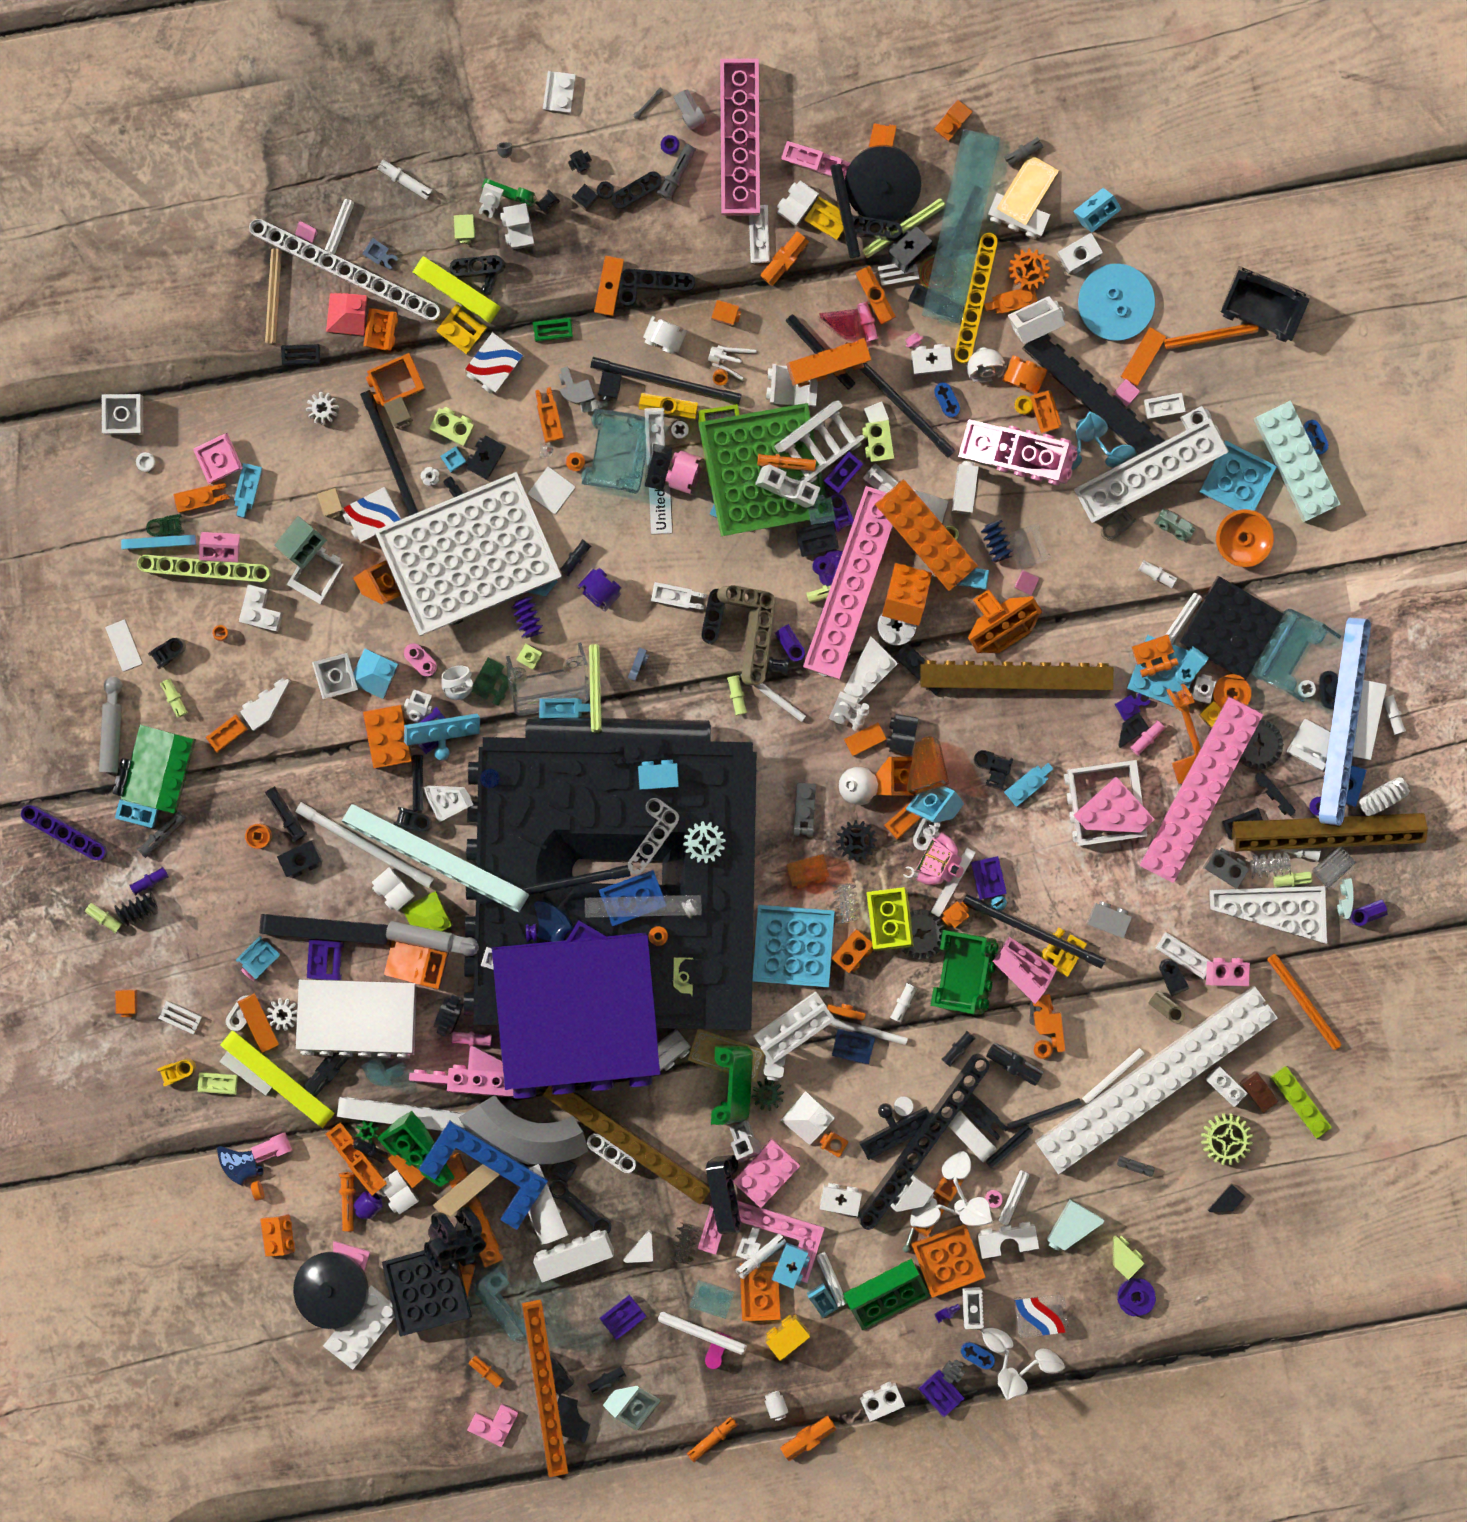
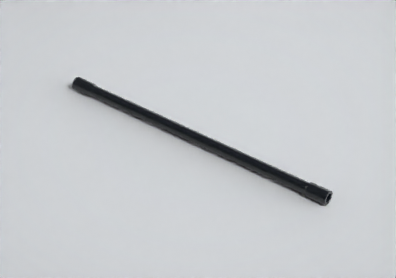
[360,390,464,626]

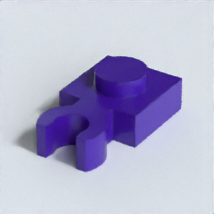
[1114,693,1151,721]

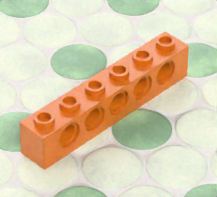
[446,1151,504,1267]

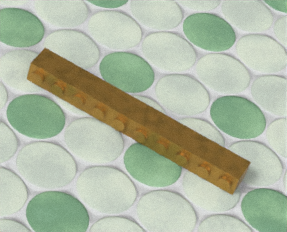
[920,660,1114,690]
[1232,813,1428,852]
[543,1086,710,1205]

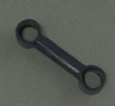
[549,1179,612,1234]

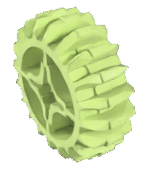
[1201,1113,1253,1165]

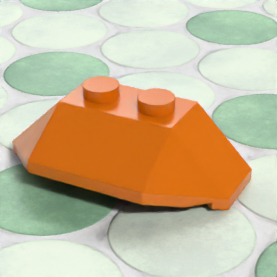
[968,596,1042,653]

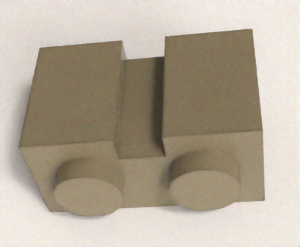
[384,397,413,429]

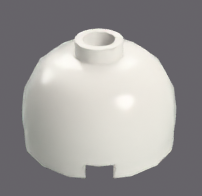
[967,347,1006,383]
[838,767,878,805]

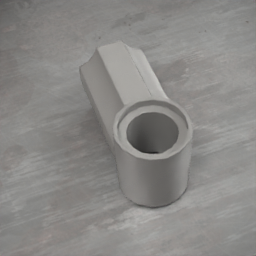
[673,89,707,131]

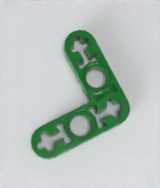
[481,178,536,207]

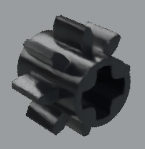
[568,149,592,173]

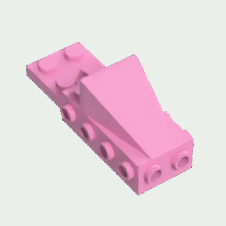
[958,420,1077,486]
[409,1046,525,1099]

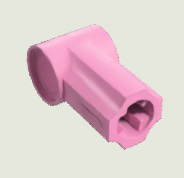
[251,1132,292,1163]

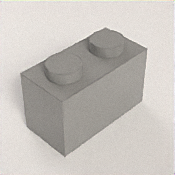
[1086,901,1132,938]

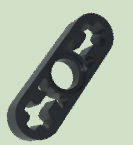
[611,171,662,209]
[853,216,903,241]
[449,255,505,278]

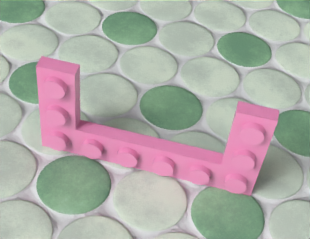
[697,1200,824,1283]

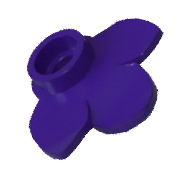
[812,550,843,586]

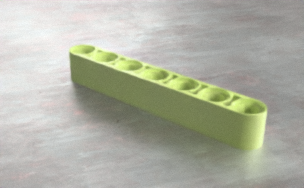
[137,555,271,582]

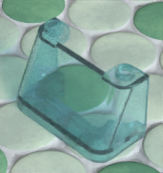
[581,409,646,494]

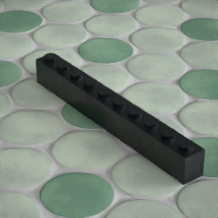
[1022,334,1165,455]

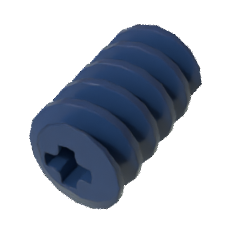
[981,520,1013,562]

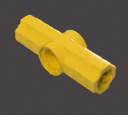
[639,393,698,419]

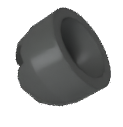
[497,142,512,158]

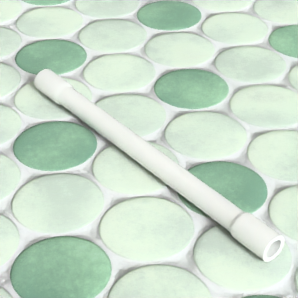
[295,802,434,888]

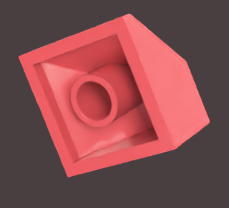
[326,293,368,336]

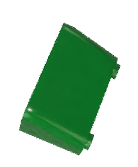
[711,1044,753,1125]

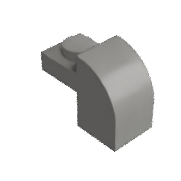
[558,366,595,404]
[730,1120,761,1162]

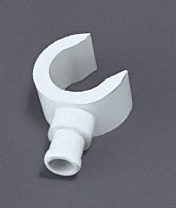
[580,400,607,413]

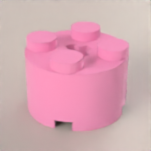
[665,451,703,494]

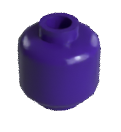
[354,1191,383,1219]

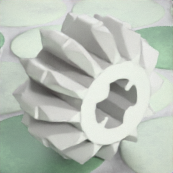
[306,392,339,425]
[266,998,297,1031]

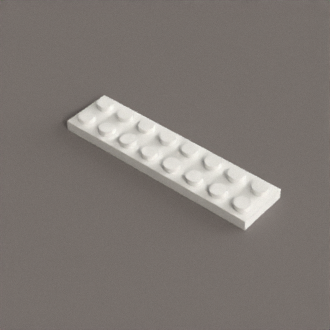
[1074,417,1229,523]

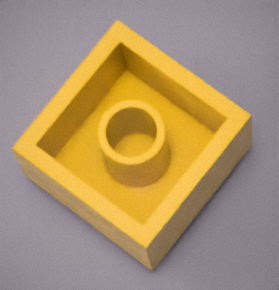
[765,1314,810,1361]

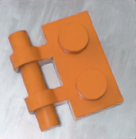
[1131,634,1179,678]

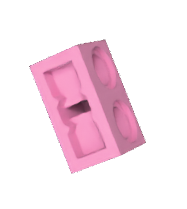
[1206,958,1250,986]

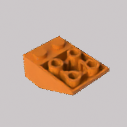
[384,941,448,989]

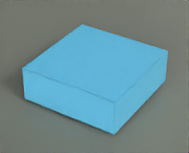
[440,446,466,472]

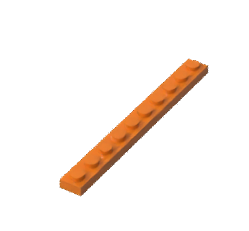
[522,1299,568,1478]

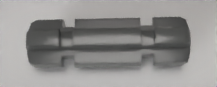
[1117,1156,1155,1177]

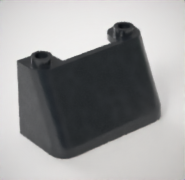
[1220,266,1310,342]

